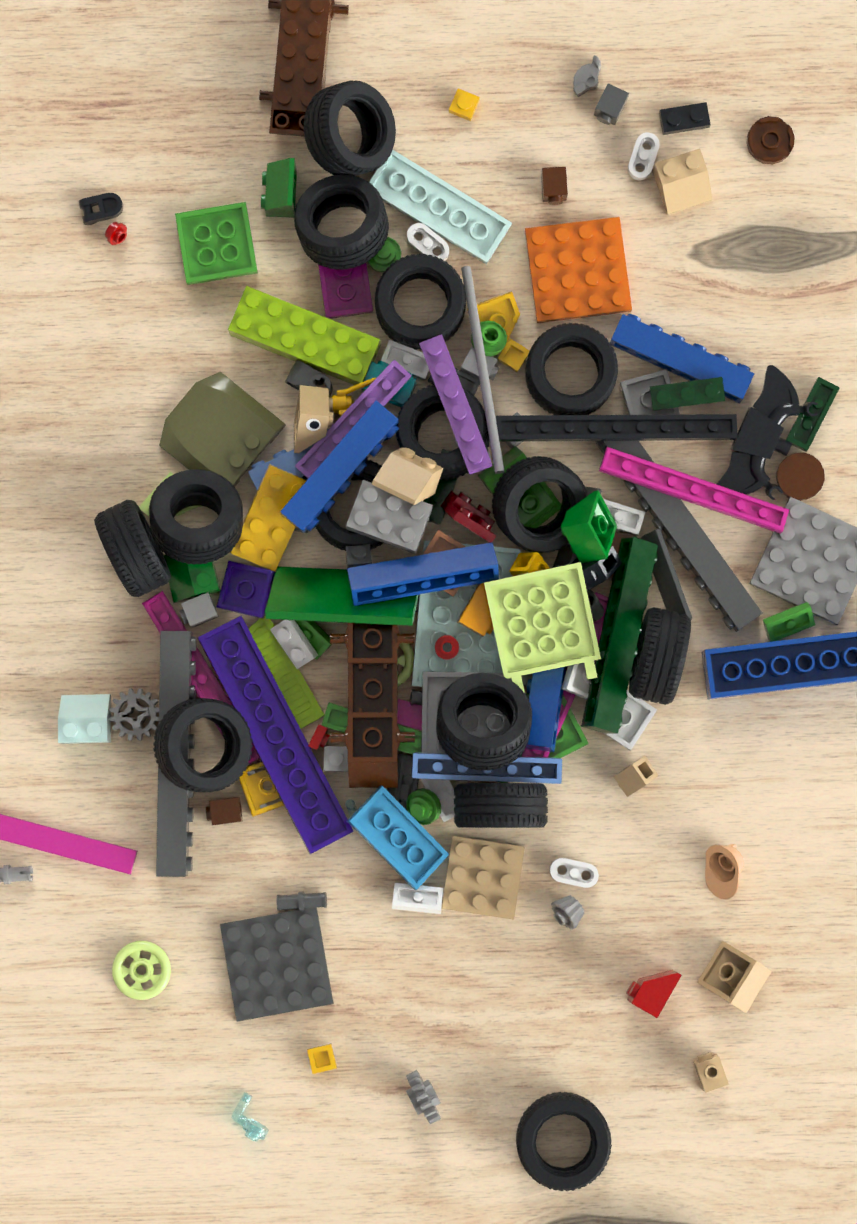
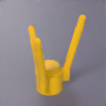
[332,377,376,417]

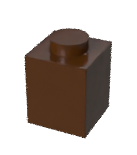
[541,166,568,205]
[206,797,243,825]

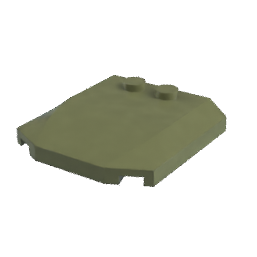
[159,372,286,487]

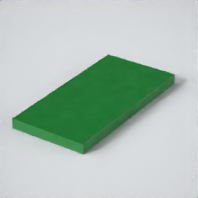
[265,566,418,626]

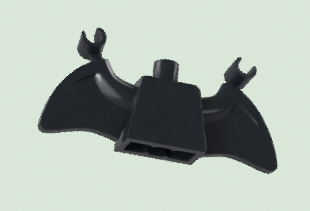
[717,365,818,500]

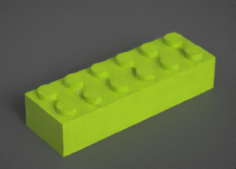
[228,286,381,385]

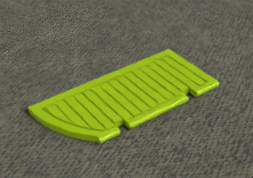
[249,615,324,729]

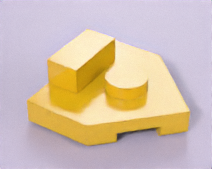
[467,291,520,344]

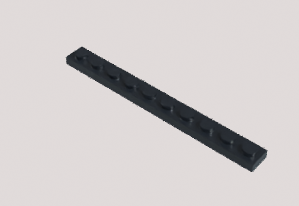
[496,414,738,442]

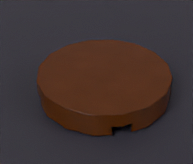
[746,116,795,165]
[776,452,825,501]

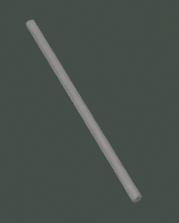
[461,266,505,474]

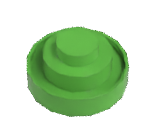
[368,237,401,272]
[471,321,507,357]
[406,788,441,825]

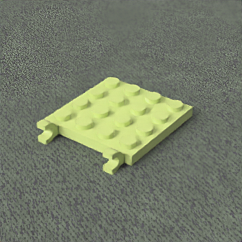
[484,562,601,693]

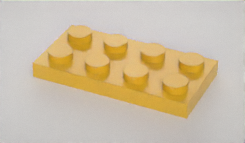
[230,464,307,571]

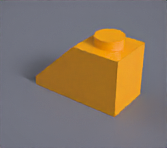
[457,583,494,637]

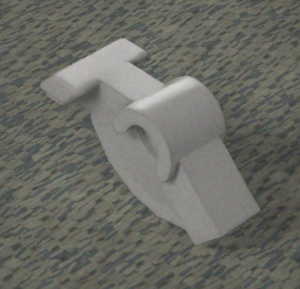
[573,55,601,97]

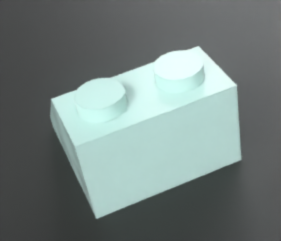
[58,694,111,744]

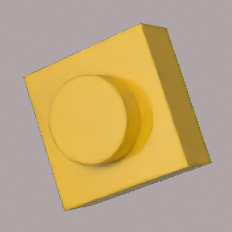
[449,88,480,121]
[497,338,530,372]
[307,1043,337,1074]

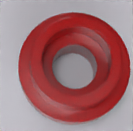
[105,222,127,245]
[435,635,459,660]

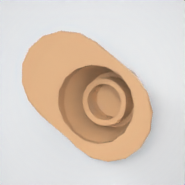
[705,844,744,899]

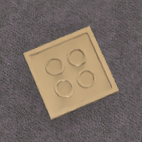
[442,836,525,920]

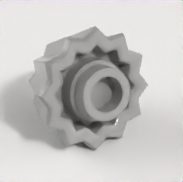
[551,895,584,930]

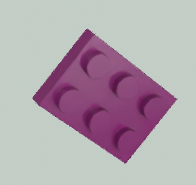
[318,263,373,319]

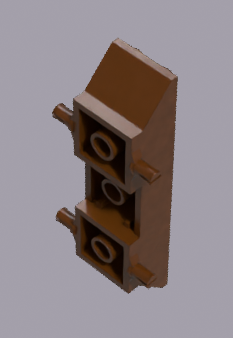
[259,0,349,137]
[330,623,415,788]

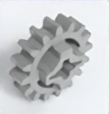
[109,688,159,741]
[406,1070,441,1124]

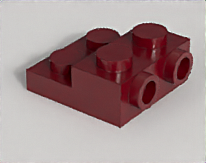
[441,490,496,543]

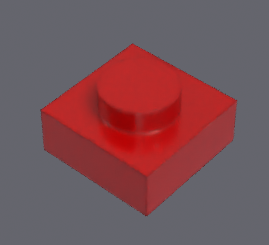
[308,724,330,751]

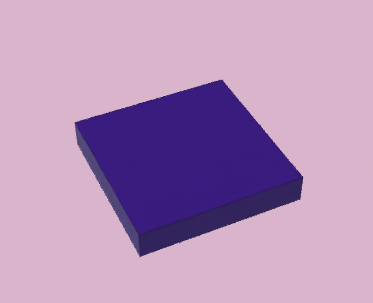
[216,561,276,619]

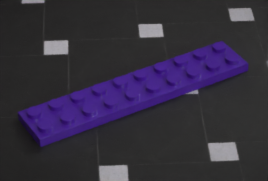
[198,616,354,854]

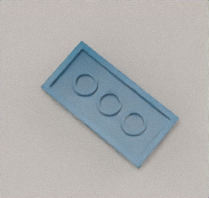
[347,786,449,890]

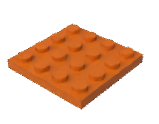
[525,217,632,323]

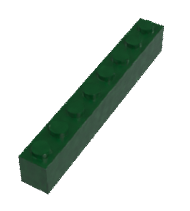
[581,537,658,734]

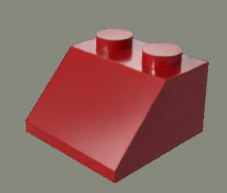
[626,970,682,1018]

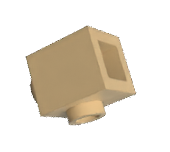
[614,756,659,797]
[693,1052,729,1093]

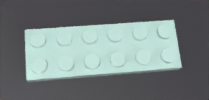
[369,150,512,265]

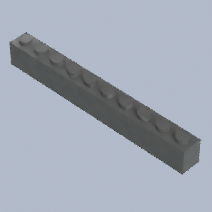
[596,441,763,632]
[156,631,197,877]

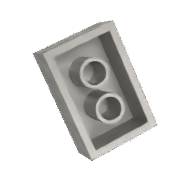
[346,480,433,555]

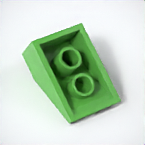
[478,446,561,528]

